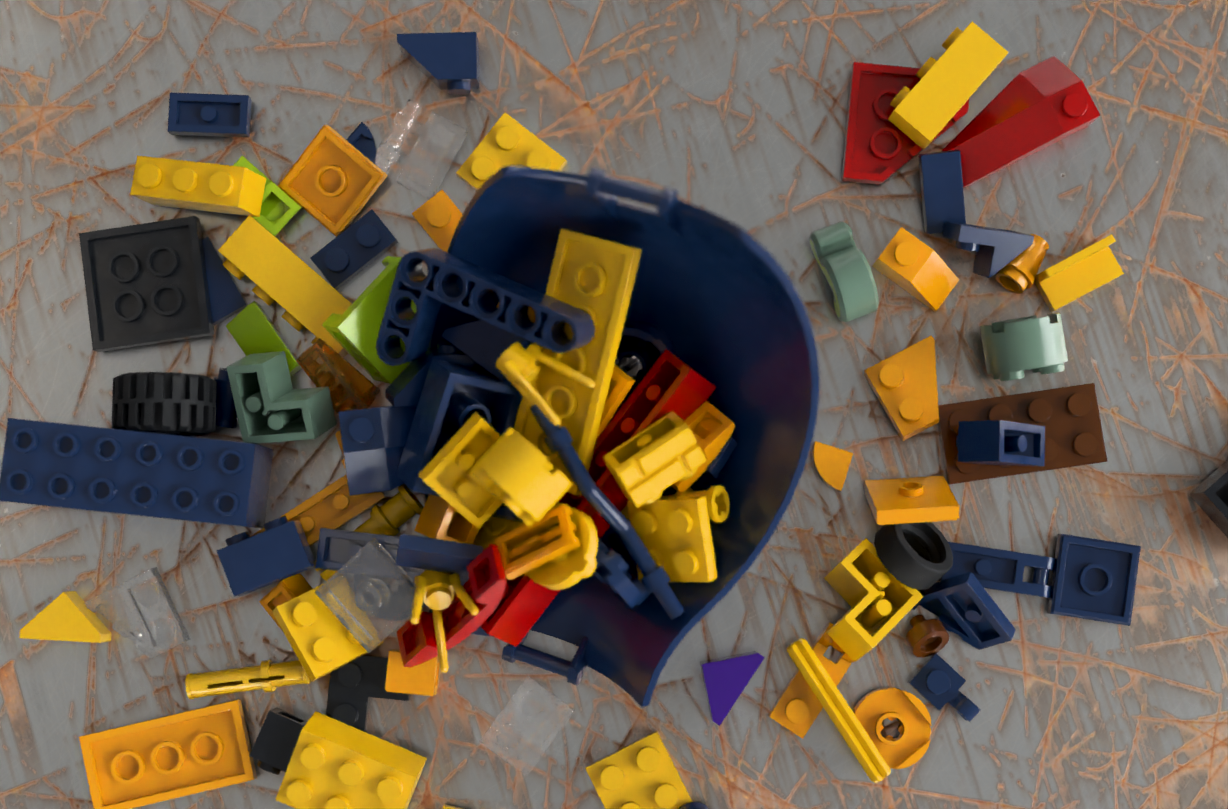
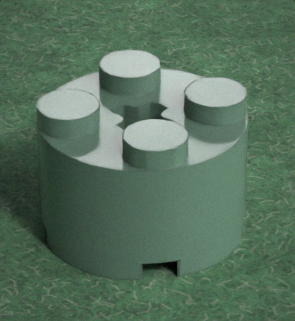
[980,313,1068,381]

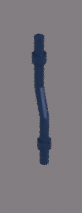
[529,405,685,620]

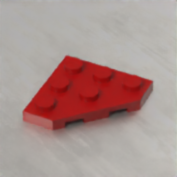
[841,62,969,185]

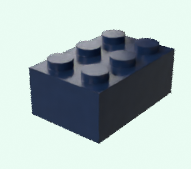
[396,358,522,497]

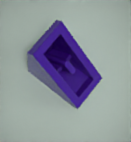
[700,651,765,726]

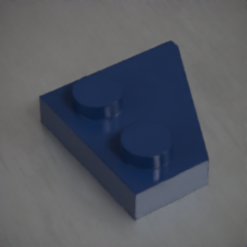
[912,572,1016,650]

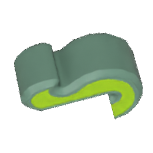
[809,221,879,322]

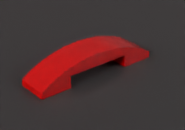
[396,544,506,668]

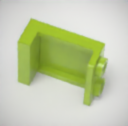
[322,256,416,384]

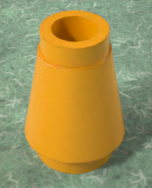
[995,234,1049,294]

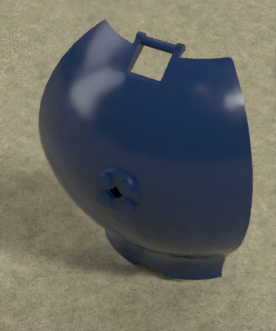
[425,166,820,707]

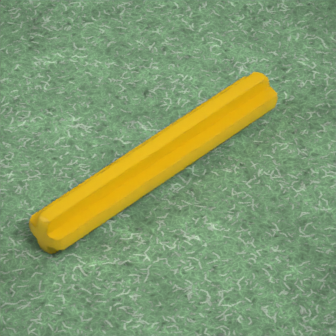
[787,638,891,783]

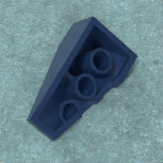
[338,405,418,496]

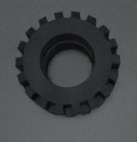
[111,372,217,436]

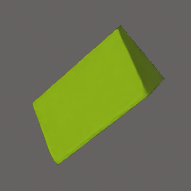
[226,301,303,377]

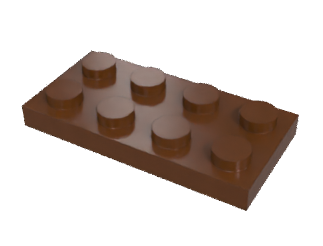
[937,383,1107,485]

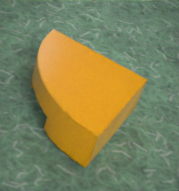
[812,441,853,491]

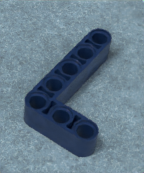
[376,248,595,366]

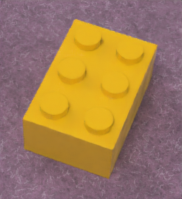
[275,711,427,809]

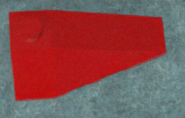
[941,56,1100,188]

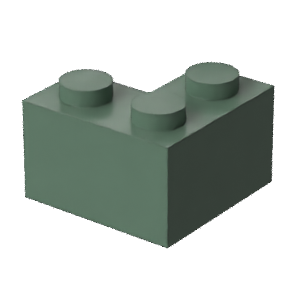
[226,351,337,444]

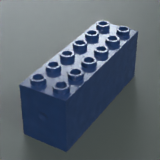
[0,418,274,528]

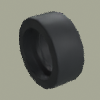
[874,522,953,590]

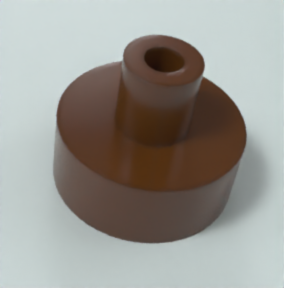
[906,615,949,658]

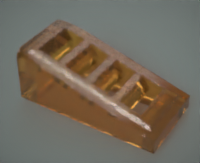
[296,338,380,415]

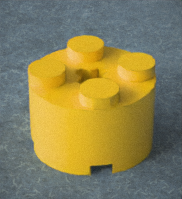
[470,427,572,527]

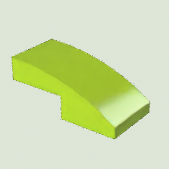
[233,155,301,236]

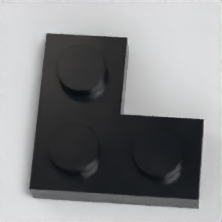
[326,655,411,732]

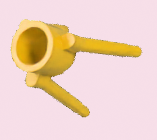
[495,342,595,426]
[410,570,478,673]

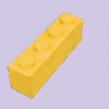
[218,215,352,359]

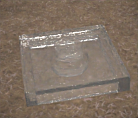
[315,538,424,653]

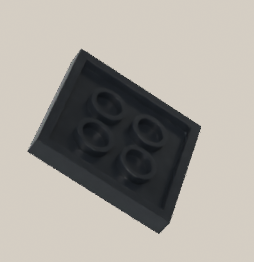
[79,216,214,352]

